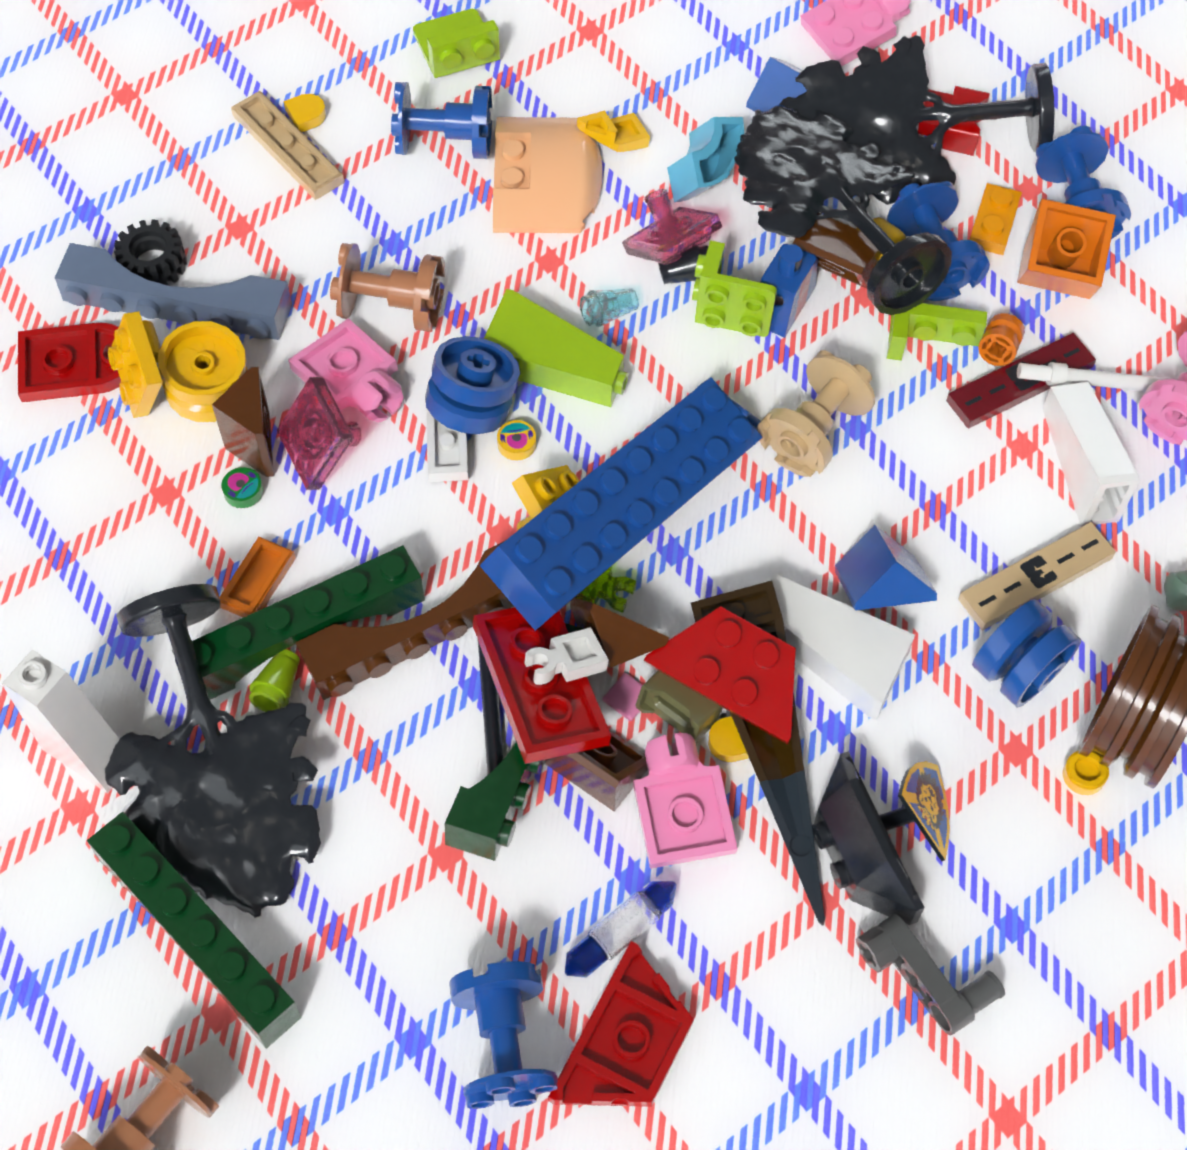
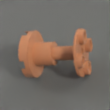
[330,243,445,332]
[60,1045,220,1150]

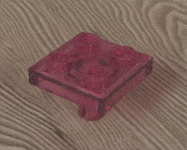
[622,189,723,264]
[277,377,361,490]

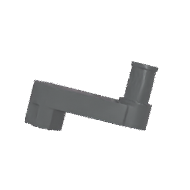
[856,914,1006,1036]

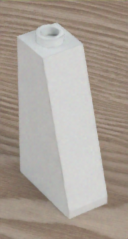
[1042,382,1140,527]
[773,574,915,721]
[1,649,119,794]

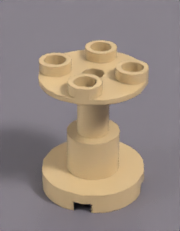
[757,350,875,477]

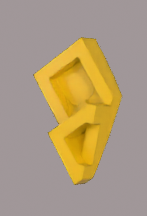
[576,110,650,152]

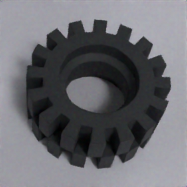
[114,219,187,285]

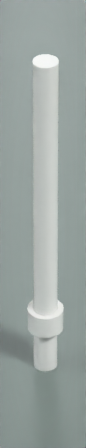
[1017,362,1177,391]

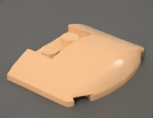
[493,117,603,233]

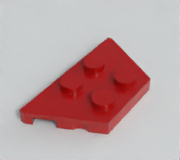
[643,606,796,744]
[548,941,694,1107]

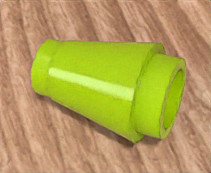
[249,649,300,712]

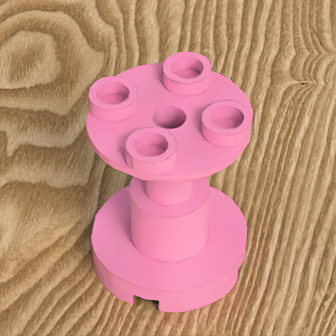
[1139,330,1187,445]

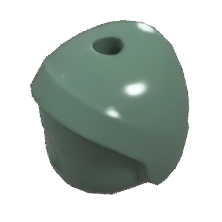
[1164,570,1187,611]

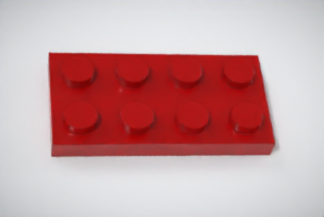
[473,607,611,764]

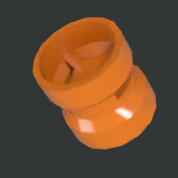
[978,313,1025,366]

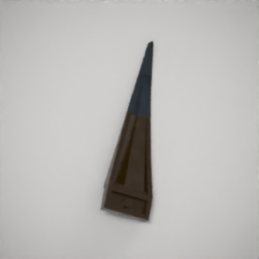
[690,580,825,926]

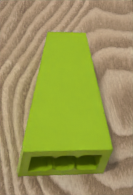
[484,289,629,408]

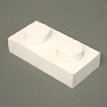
[426,408,468,482]

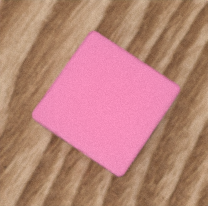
[602,673,643,721]

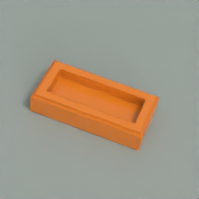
[220,536,296,618]

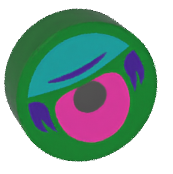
[221,467,263,508]

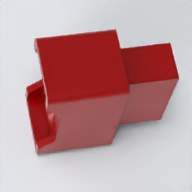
[917,85,990,156]

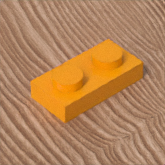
[969,183,1022,255]

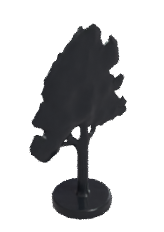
[779,35,1055,205]
[734,105,952,315]
[104,584,321,918]

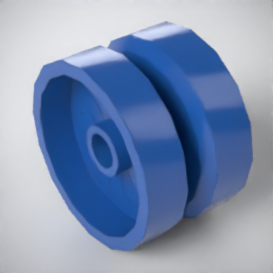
[425,336,520,434]
[972,599,1081,708]

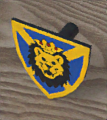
[879,761,950,862]

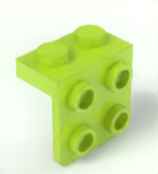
[413,9,500,78]
[692,240,777,337]

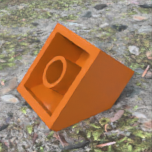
[1017,199,1116,299]

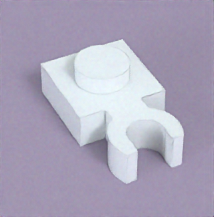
[524,627,609,685]

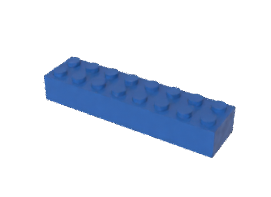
[479,377,763,631]

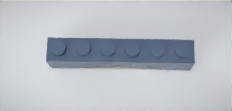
[54,243,292,340]

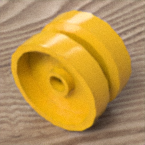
[158,321,248,422]

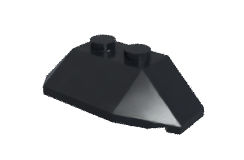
[812,751,925,925]

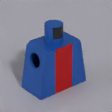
[760,244,818,338]

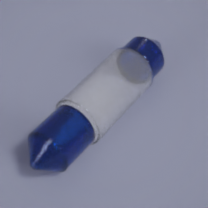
[564,881,677,978]

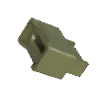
[635,671,723,743]

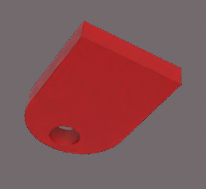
[18,322,121,403]

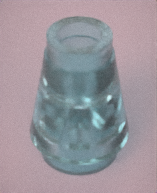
[580,288,639,327]

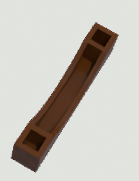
[296,542,514,700]

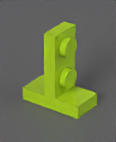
[886,303,987,361]

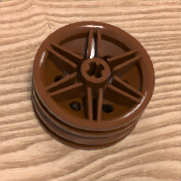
[1079,604,1187,789]

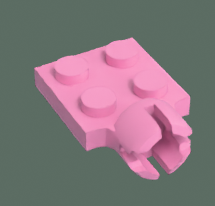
[800,0,911,67]
[288,318,404,422]
[633,733,738,869]

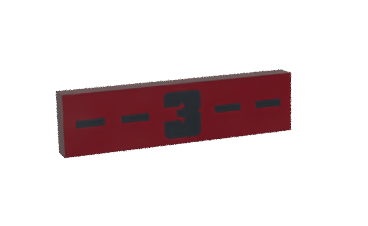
[946,332,1096,429]

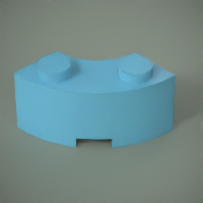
[667,117,744,203]

